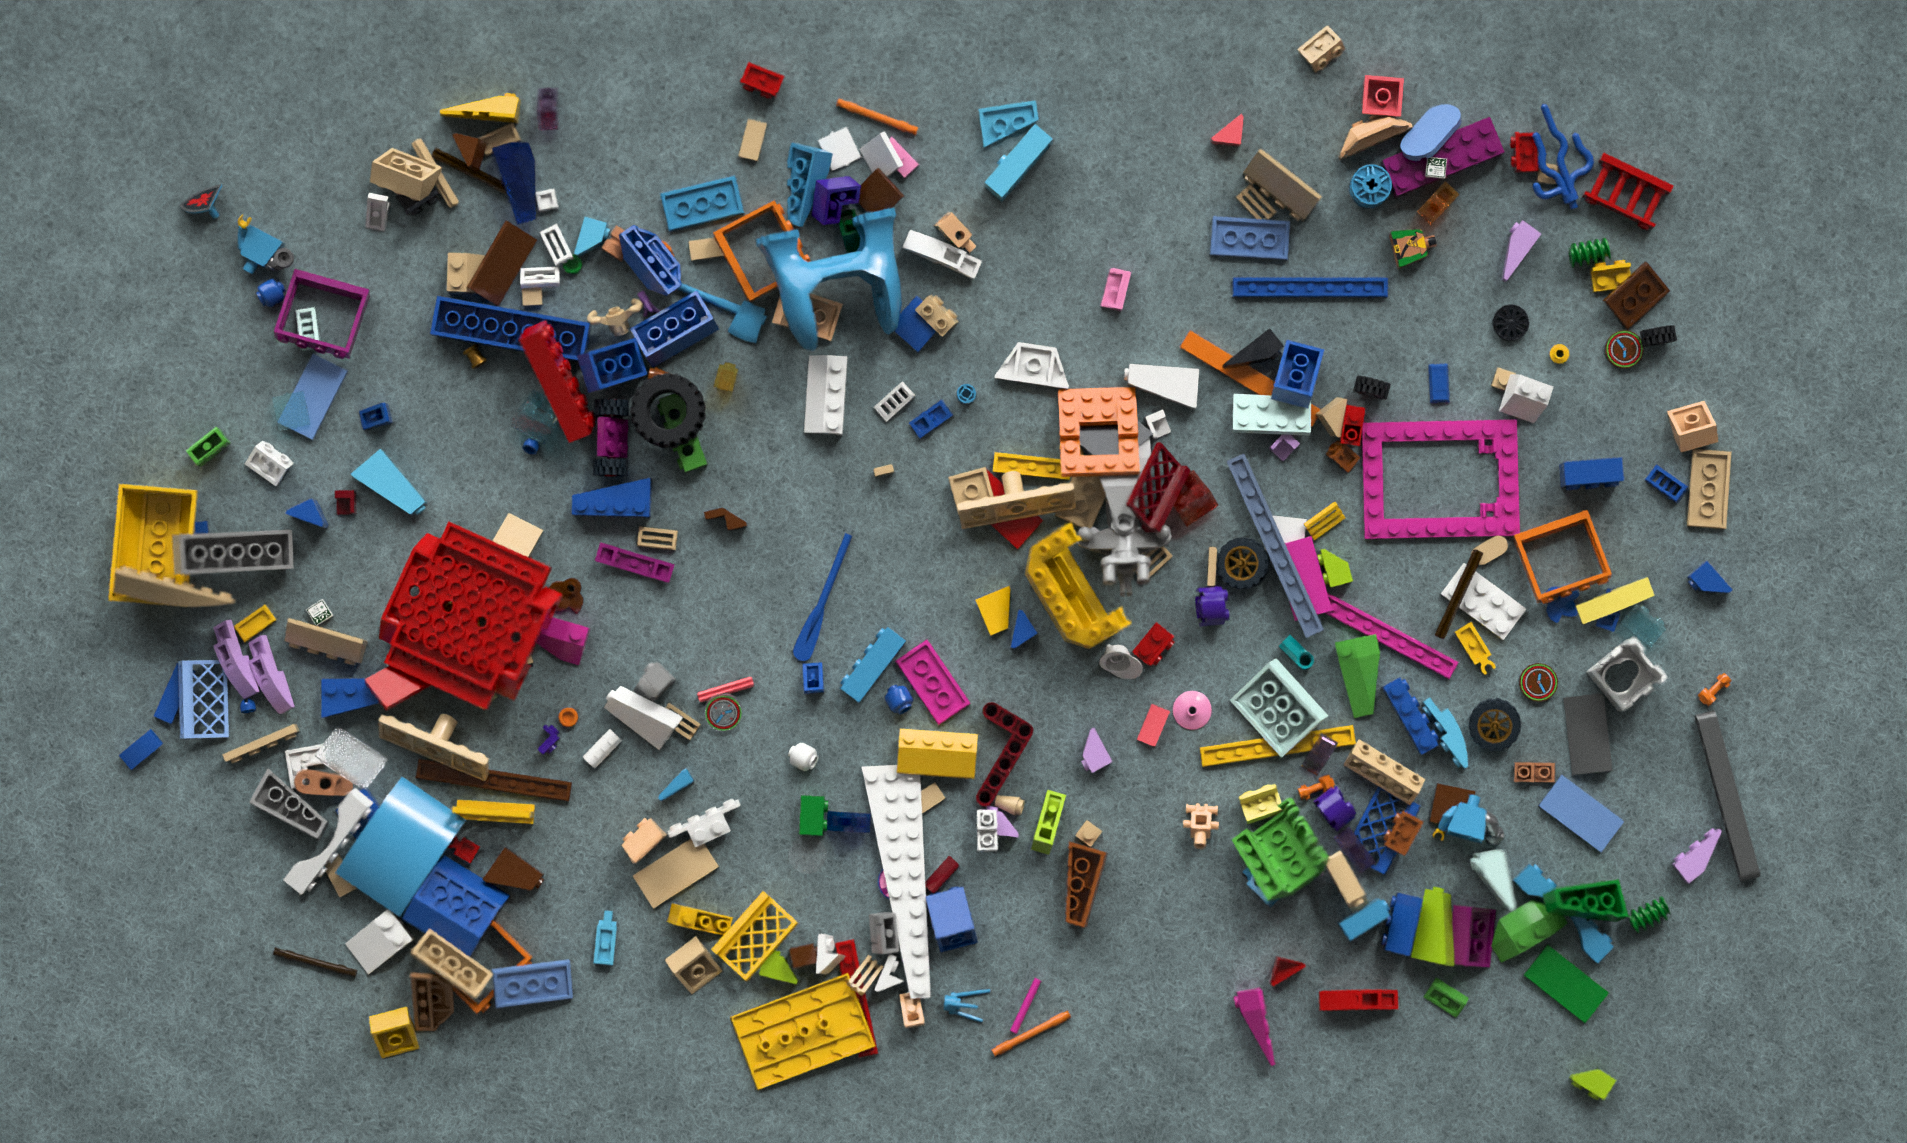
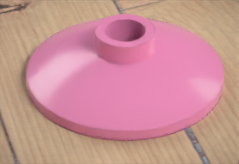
[1173,691,1212,730]

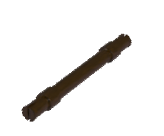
[273,947,358,978]

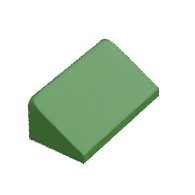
[1424,977,1468,1018]

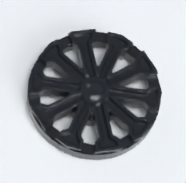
[1493,305,1529,341]

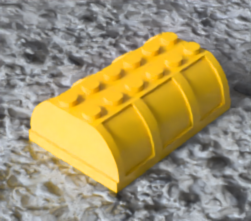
[108,484,198,607]

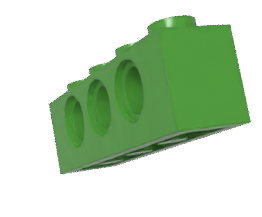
[657,394,708,473]

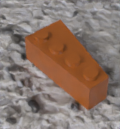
[1066,842,1108,928]

